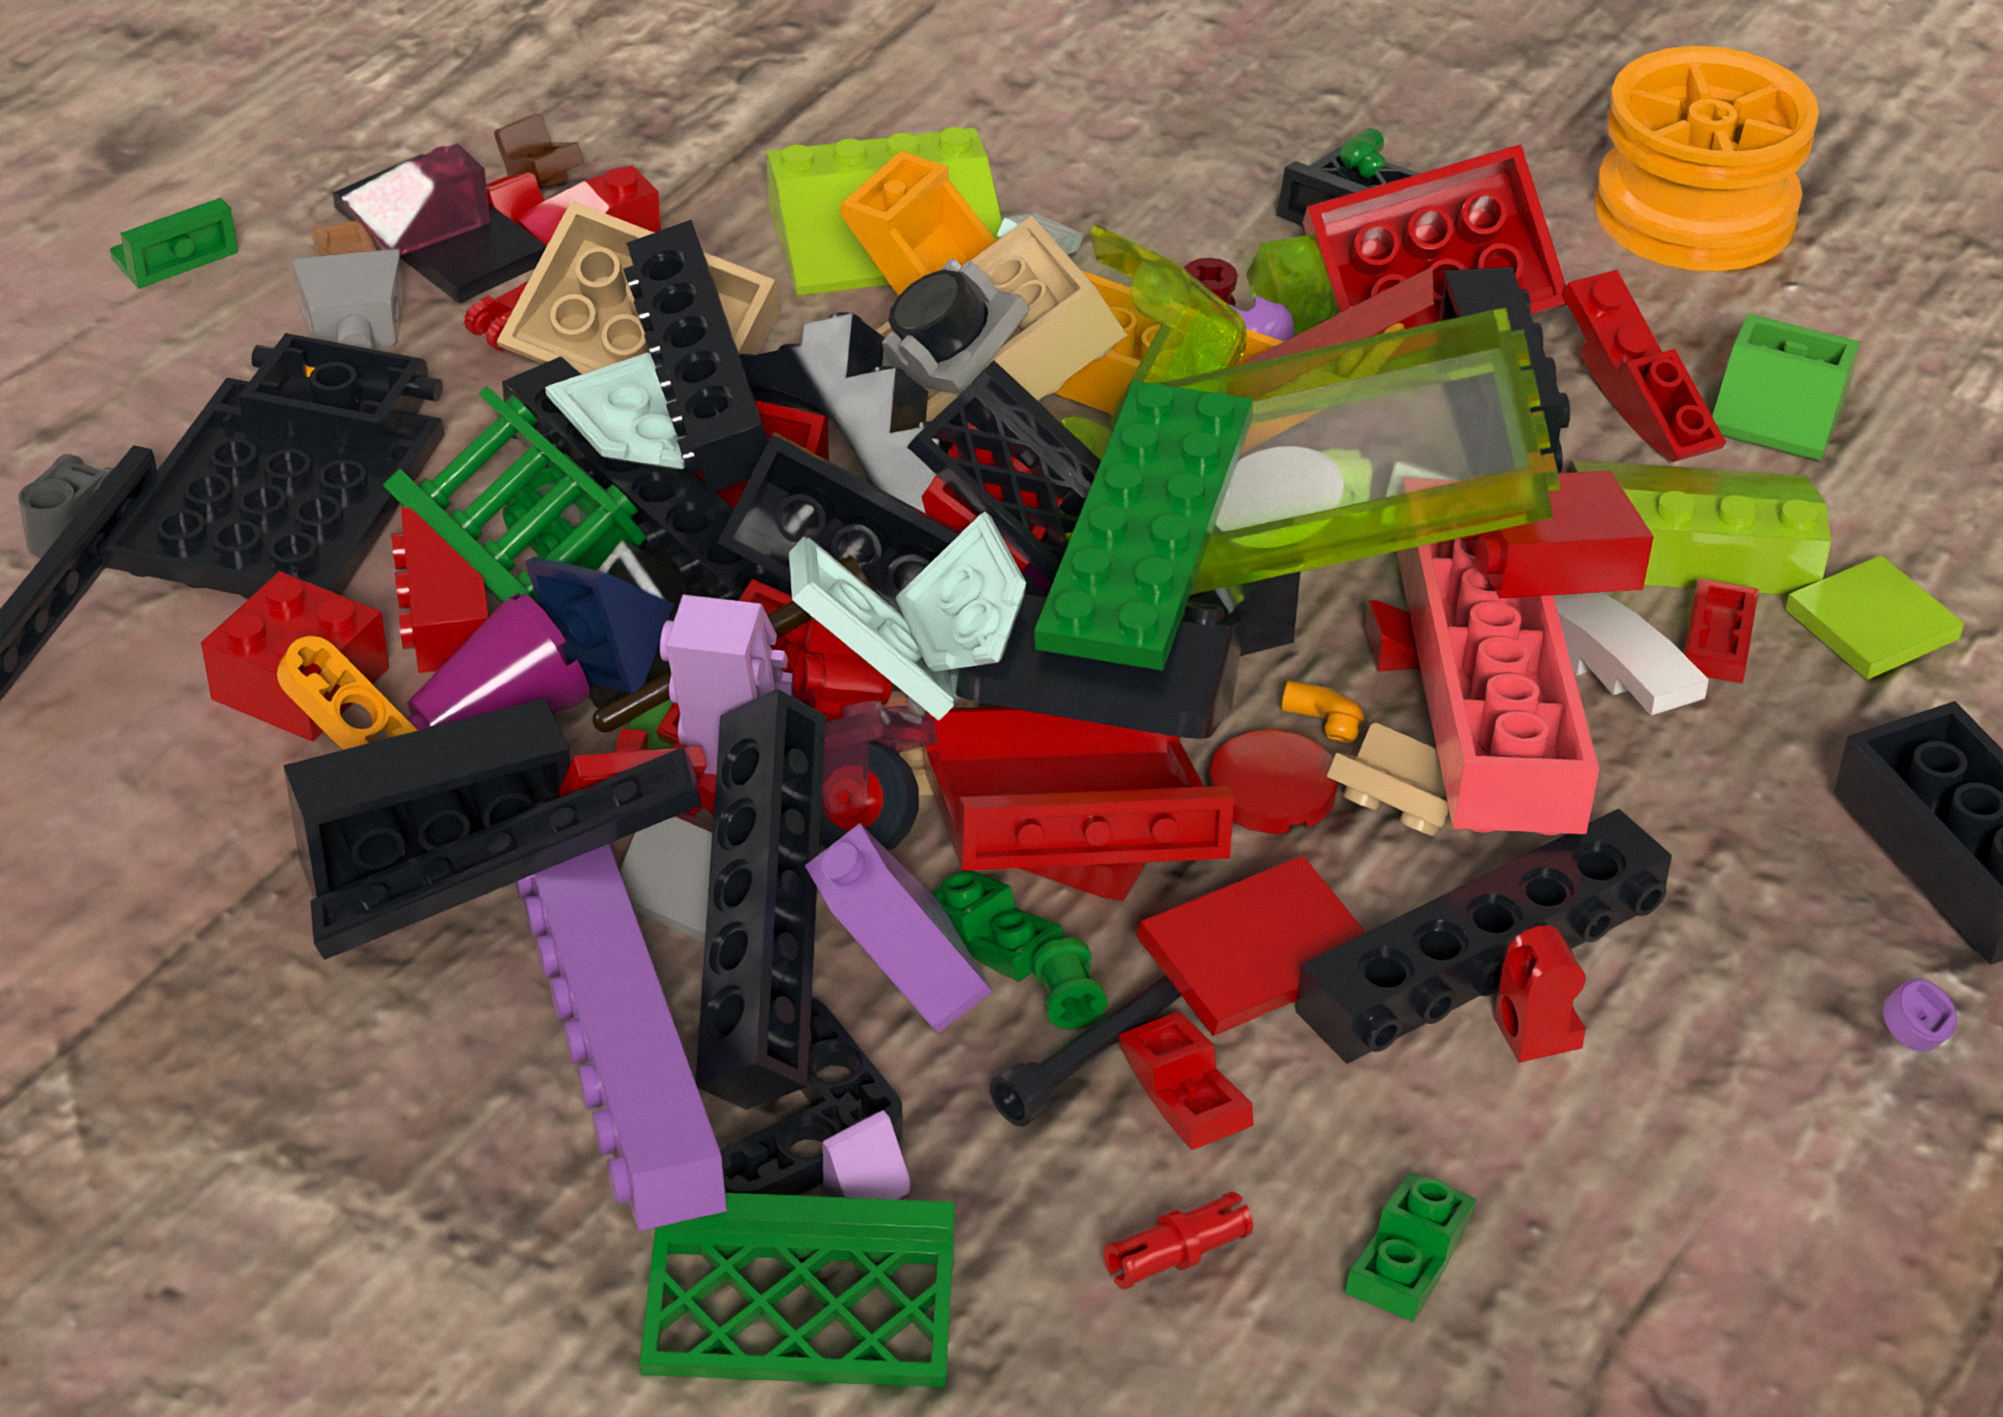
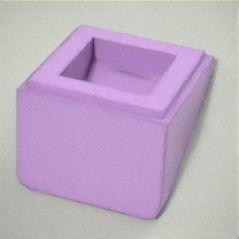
[822,1110,910,1200]

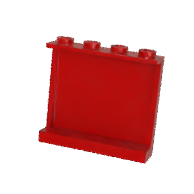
[924,707,1234,871]

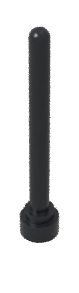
[990,975,1182,1127]

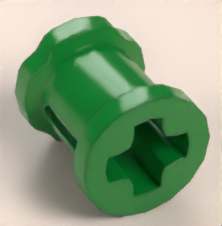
[1032,937,1108,1030]

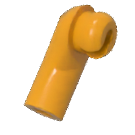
[1282,680,1364,743]

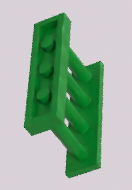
[383,386,647,605]

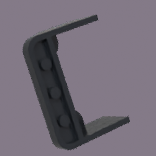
[955,573,1247,739]

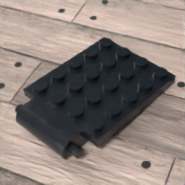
[99,333,445,599]

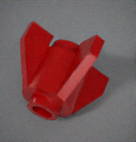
[784,616,892,735]

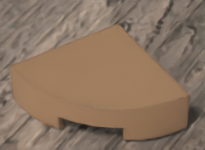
[311,219,376,256]

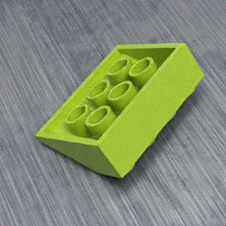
[766,127,1002,296]
[1571,460,1831,595]

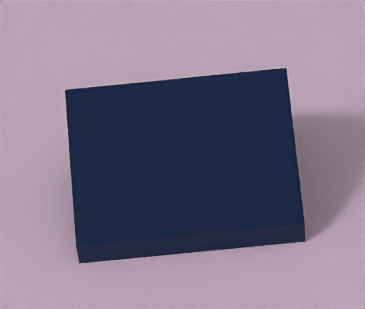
[525,557,674,694]

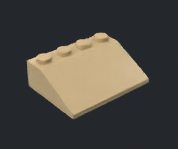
[497,201,781,374]
[876,215,1127,424]

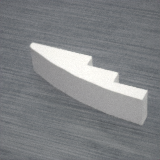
[1553,592,1709,716]

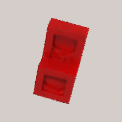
[1118,1011,1254,1150]

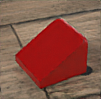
[471,172,544,223]
[1364,600,1420,672]

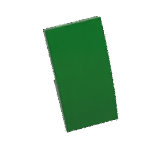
[931,870,1065,982]
[1345,1171,1477,1322]

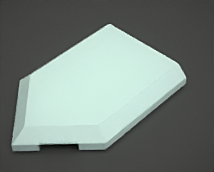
[545,353,688,470]
[895,512,1026,672]

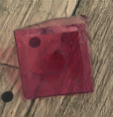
[341,143,490,255]

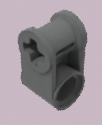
[18,454,114,558]

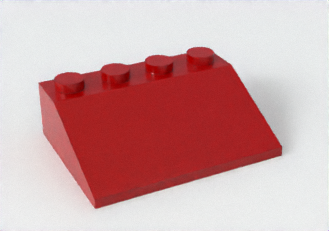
[1302,144,1567,358]

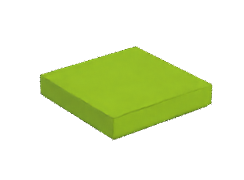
[1785,555,1964,680]

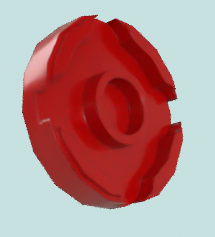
[1208,729,1338,834]

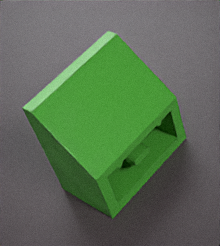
[1712,314,1860,461]

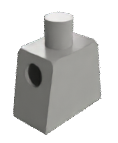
[292,249,405,349]

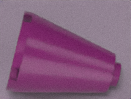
[406,593,590,730]

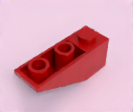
[391,507,488,673]

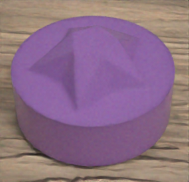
[1883,979,1957,1052]

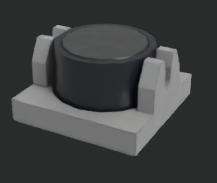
[882,258,1030,394]

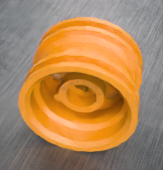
[1594,46,1819,272]

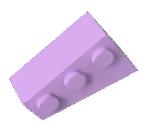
[660,595,793,775]

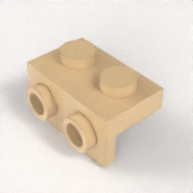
[1326,723,1466,836]

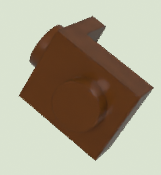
[494,114,584,188]

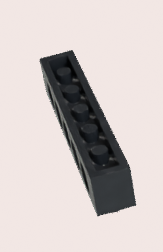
[623,220,769,493]
[695,689,826,1110]
[1296,808,1672,1064]

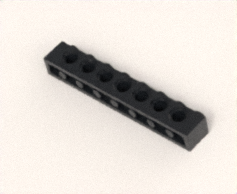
[502,356,792,601]

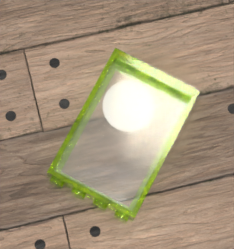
[1160,307,1561,595]

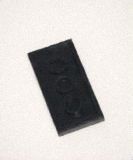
[333,154,547,303]

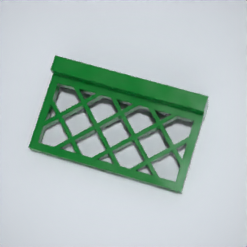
[639,1193,955,1388]

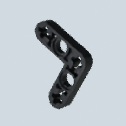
[720,997,903,1195]

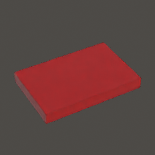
[1136,855,1366,1036]

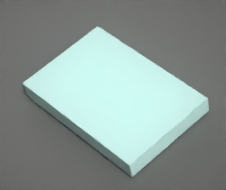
[789,537,954,721]

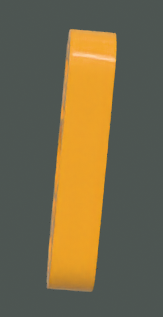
[277,636,418,750]

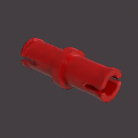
[1103,1191,1253,1289]

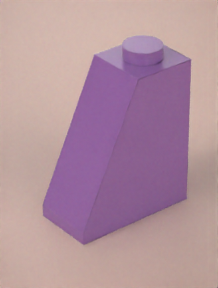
[805,823,994,1033]

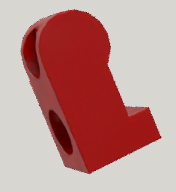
[1494,925,1586,1063]

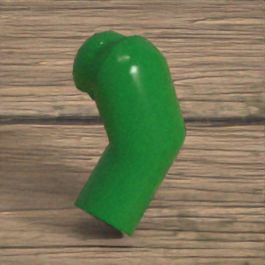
[1340,128,1386,179]

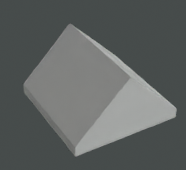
[620,812,713,943]

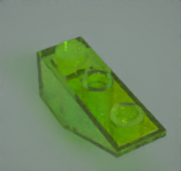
[1246,234,1340,337]

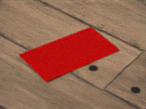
[1230,267,1434,398]

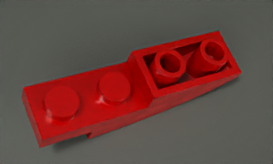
[1562,270,1726,462]

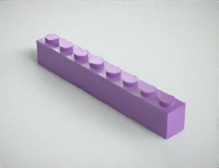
[515,844,727,1231]

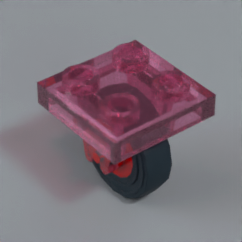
[819,701,938,851]

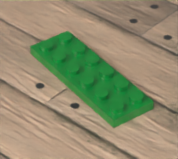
[1034,381,1253,671]

